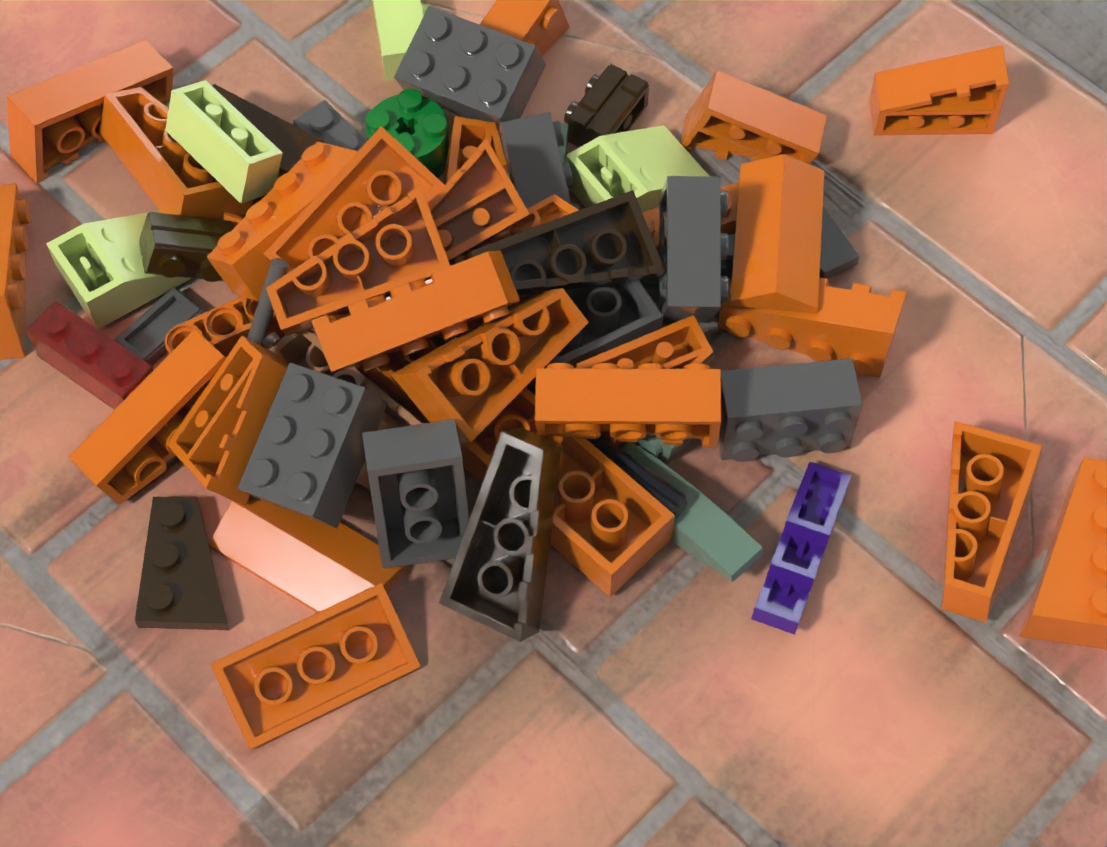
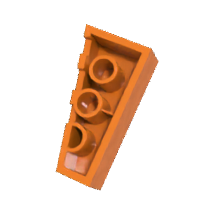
[7,40,173,184]
[100,87,253,220]
[207,142,358,301]
[266,185,450,336]
[311,250,520,372]
[942,421,1042,623]
[1019,457,1107,649]

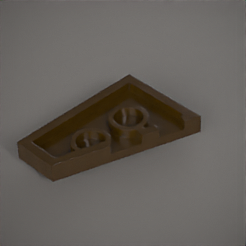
[135,497,229,630]

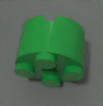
[366,89,449,178]

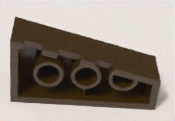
[463,190,665,295]

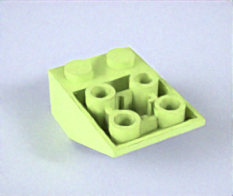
[566,125,709,212]
[46,210,191,330]

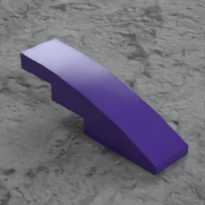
[751,461,851,635]

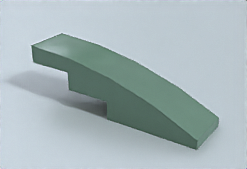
[620,442,764,582]

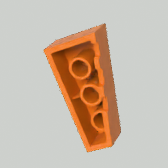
[0,183,31,360]
[718,277,907,378]
[391,288,589,442]
[68,329,226,505]
[535,363,721,449]

